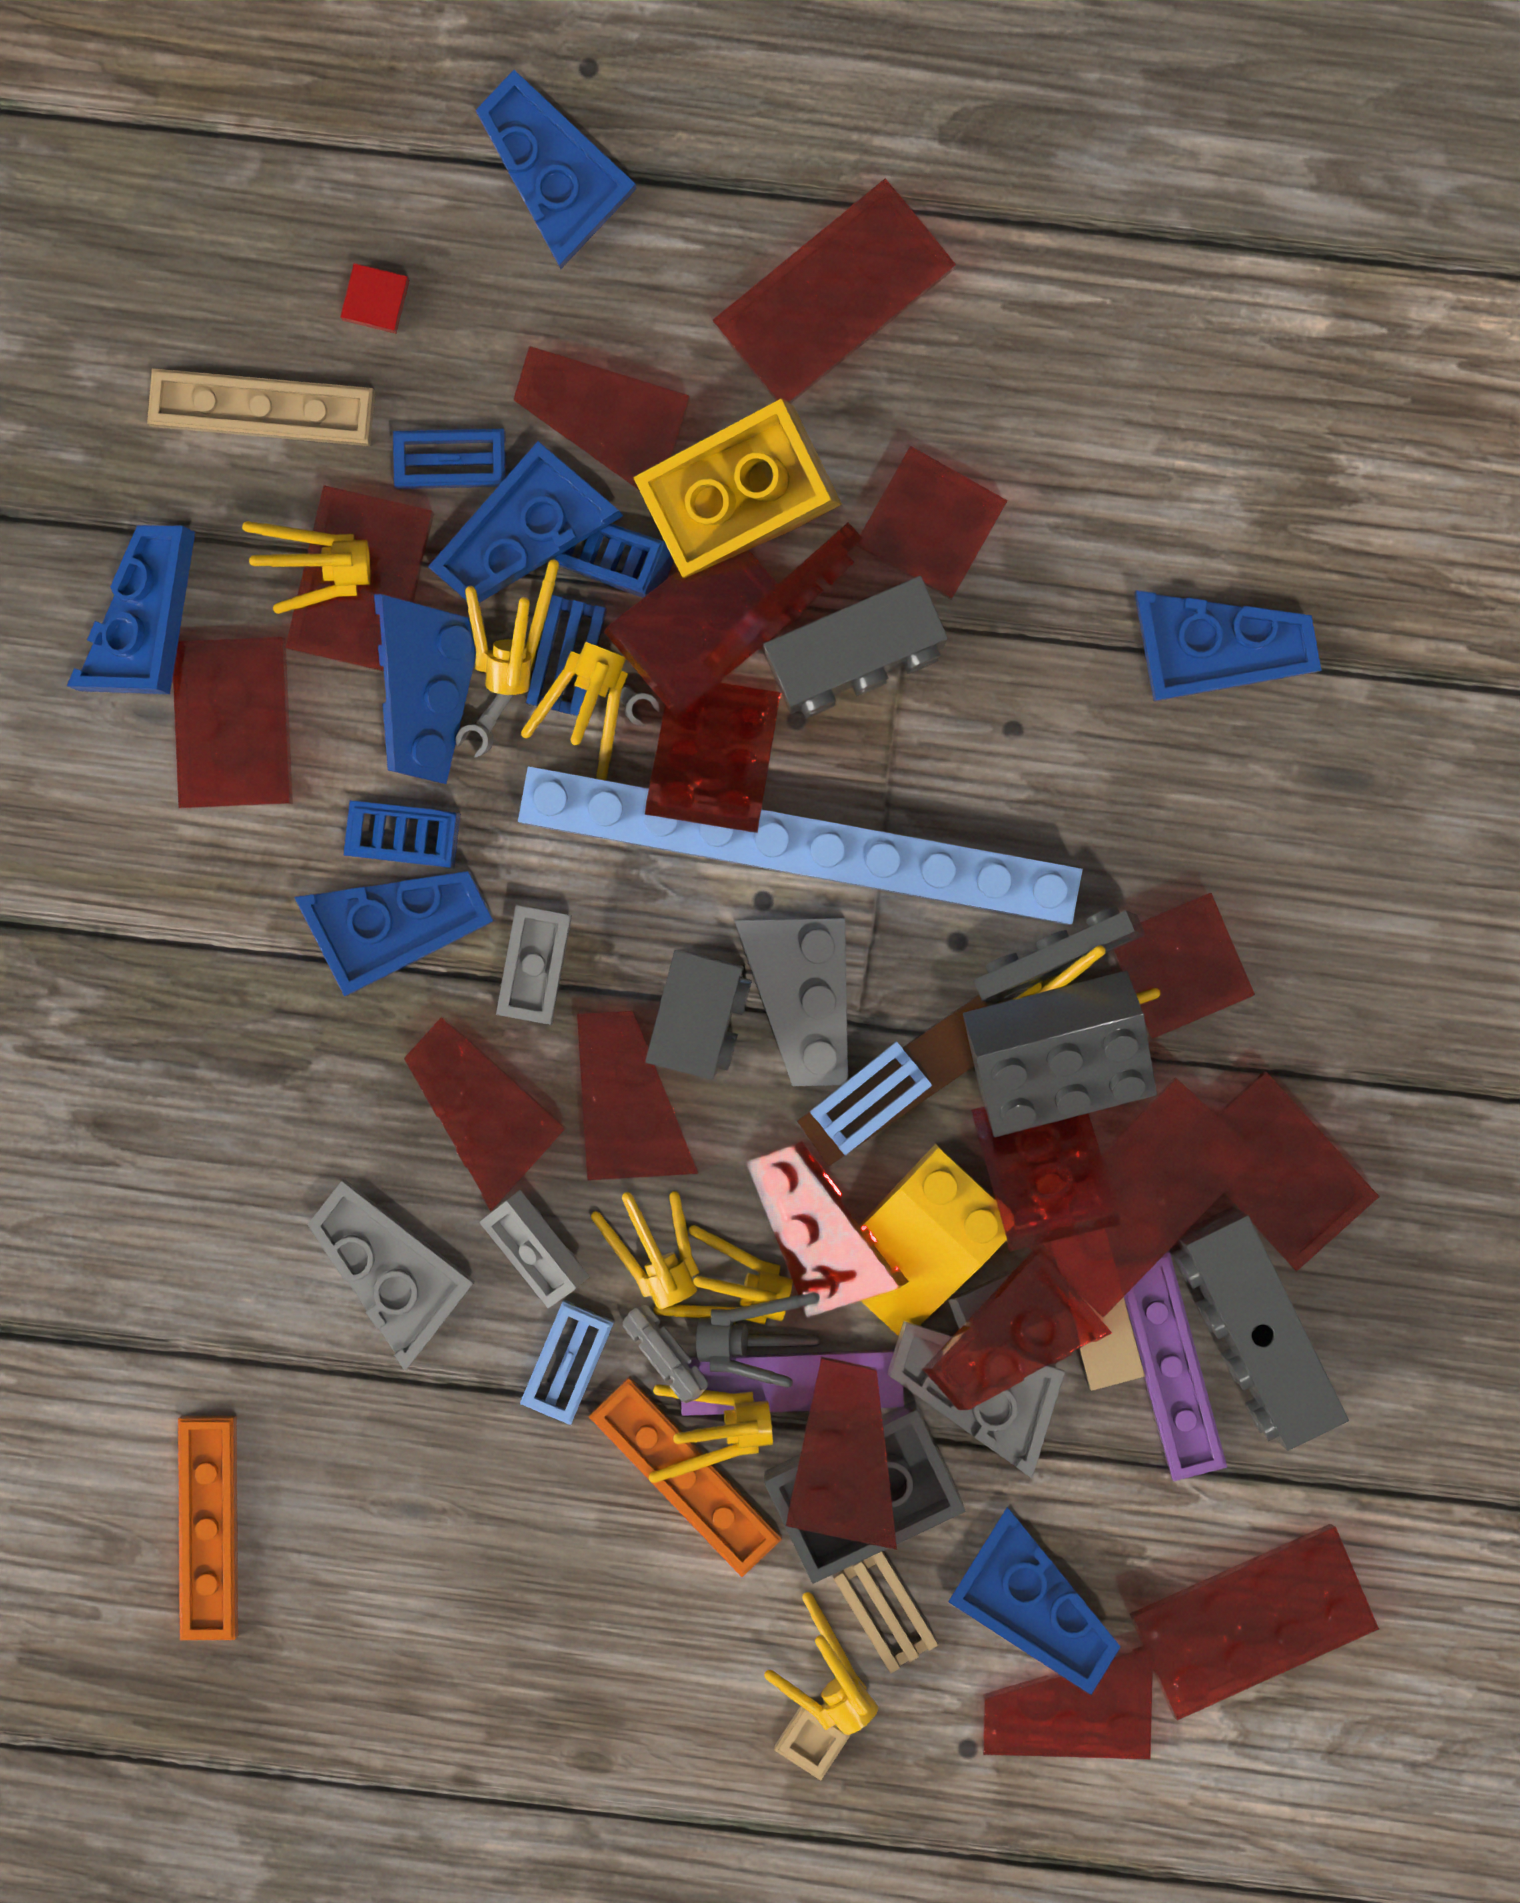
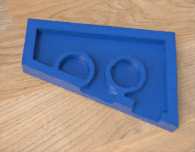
[476,70,637,270]
[428,441,623,603]
[67,525,195,694]
[1134,590,1322,702]
[374,594,484,784]
[294,871,495,996]
[948,1507,1121,1695]

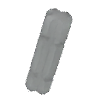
[623,1305,708,1403]

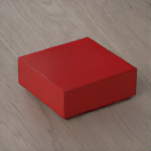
[340,263,410,334]

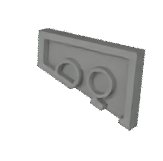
[734,918,848,1086]
[307,1179,475,1371]
[887,1321,1065,1478]

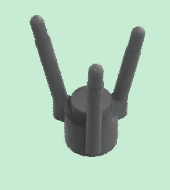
[696,1292,821,1388]

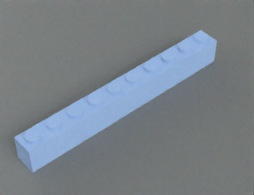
[518,766,1082,925]

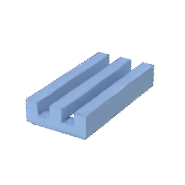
[810,1041,932,1155]
[520,1300,615,1425]

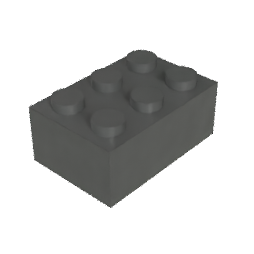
[763,575,948,718]
[645,950,752,1080]
[963,970,1157,1137]
[764,1400,966,1584]

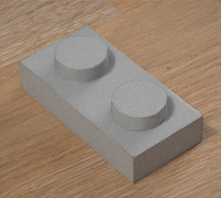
[496,905,572,1025]
[479,1190,590,1309]

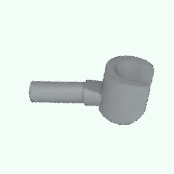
[620,684,659,726]
[456,694,513,758]

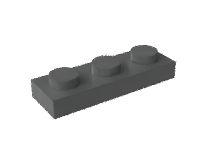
[974,907,1146,1004]

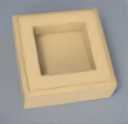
[774,1706,851,1781]

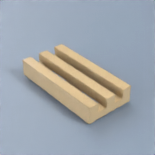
[833,1551,938,1674]

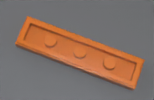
[589,1376,782,1577]
[178,1416,238,1640]

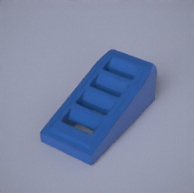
[548,524,674,602]
[343,800,461,868]

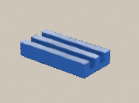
[393,429,507,489]
[526,595,607,716]

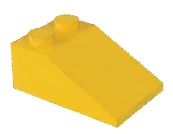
[633,398,842,578]
[822,1143,1021,1336]

